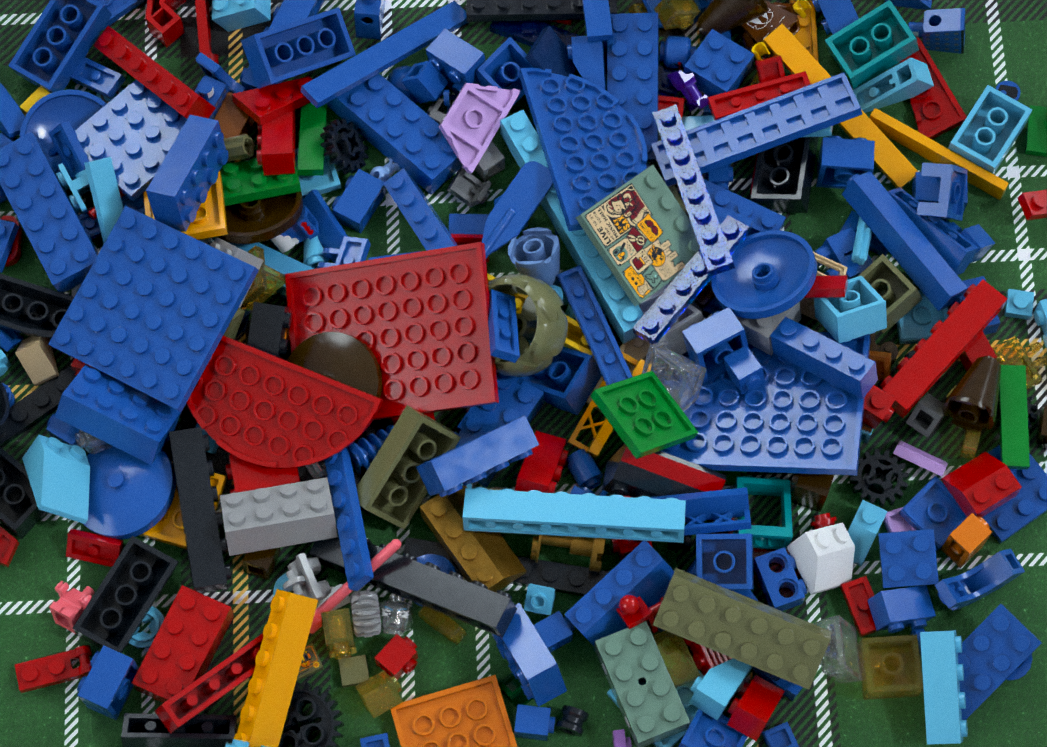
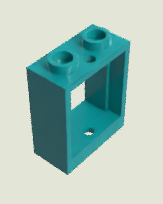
[733,476,793,550]

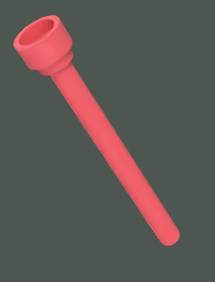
[309,539,401,634]

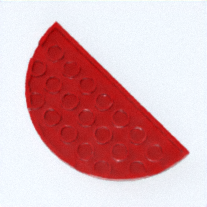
[187,335,383,468]

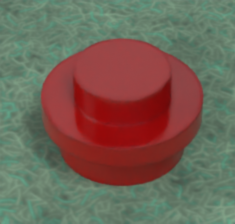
[810,512,837,530]

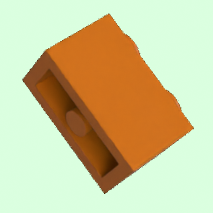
[941,513,992,568]

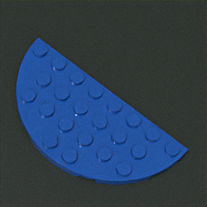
[519,68,648,232]

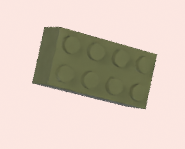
[356,405,461,530]

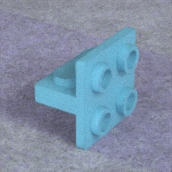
[56,163,91,213]

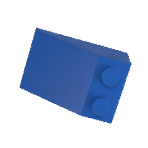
[519,347,602,415]

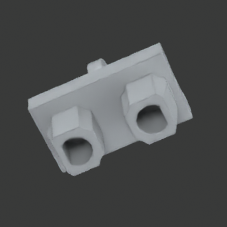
[283,553,331,602]

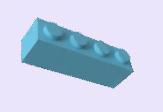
[920,630,968,745]

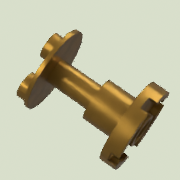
[530,535,605,572]

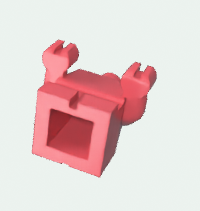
[49,581,95,634]

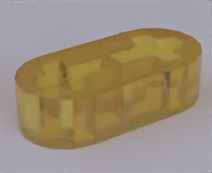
[960,430,981,460]
[417,606,467,645]

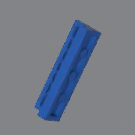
[650,487,752,536]

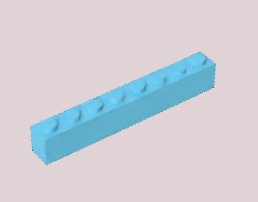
[463,487,686,543]

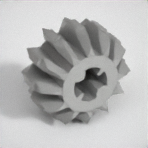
[350,590,381,638]

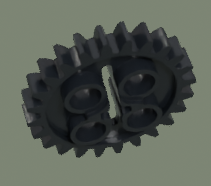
[278,682,344,747]

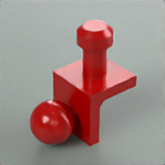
[616,595,664,633]

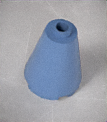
[508,227,560,287]

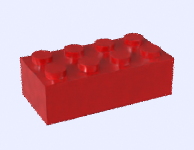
[132,585,235,703]

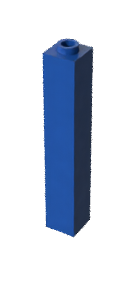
[842,171,968,312]

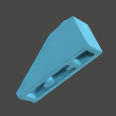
[853,58,934,113]
[689,658,753,720]

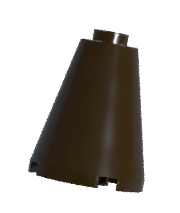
[697,0,768,37]
[942,356,1001,432]

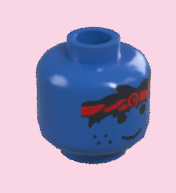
[660,36,696,70]

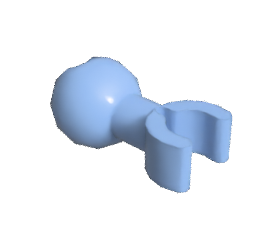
[370,157,401,182]

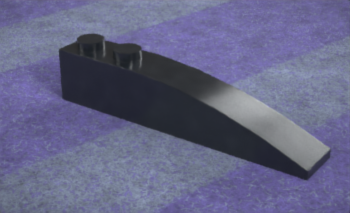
[0,273,74,337]

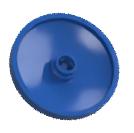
[20,89,107,192]
[711,230,817,319]
[84,442,176,540]

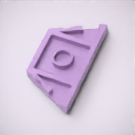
[439,83,521,174]

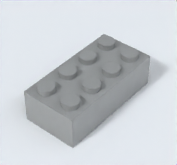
[220,477,338,556]

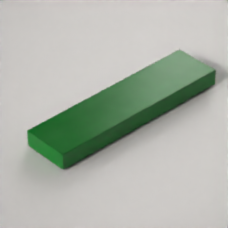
[297,102,327,176]
[998,365,1030,470]

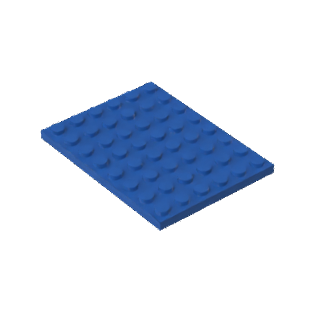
[653,332,871,476]

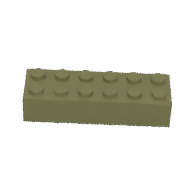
[653,568,831,689]

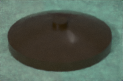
[217,192,303,244]
[287,332,382,398]

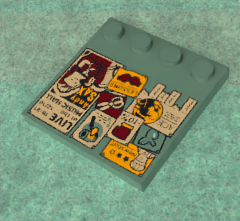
[576,165,711,306]

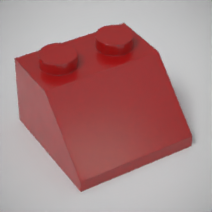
[941,452,1022,518]

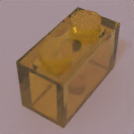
[321,608,357,660]

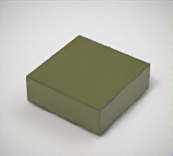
[338,655,370,688]

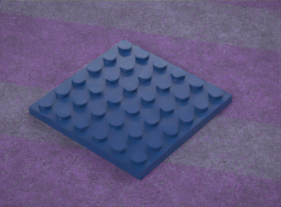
[48,206,259,412]

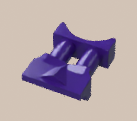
[667,70,709,112]

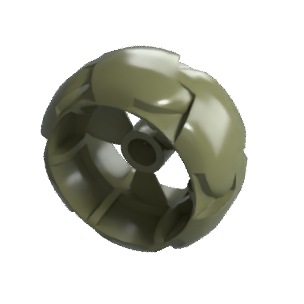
[488,274,568,377]

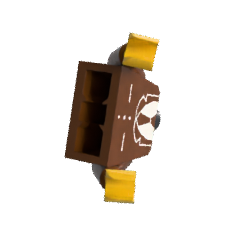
[741,0,812,60]

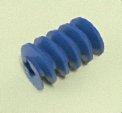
[348,425,394,475]

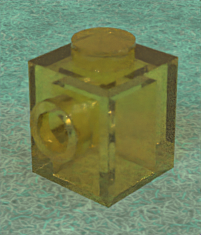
[654,0,700,30]
[355,671,403,718]

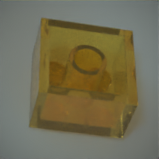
[858,635,923,700]

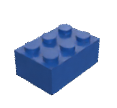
[491,603,567,707]

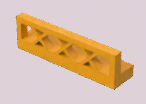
[568,351,650,458]

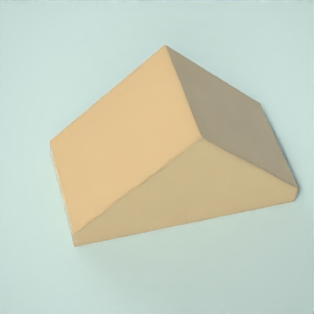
[15,336,59,386]

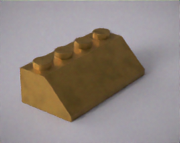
[420,486,527,592]

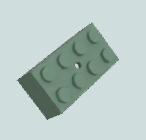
[594,621,690,747]

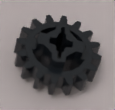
[320,118,369,175]
[849,449,909,508]

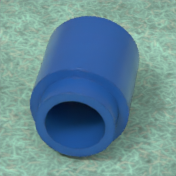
[567,449,603,490]

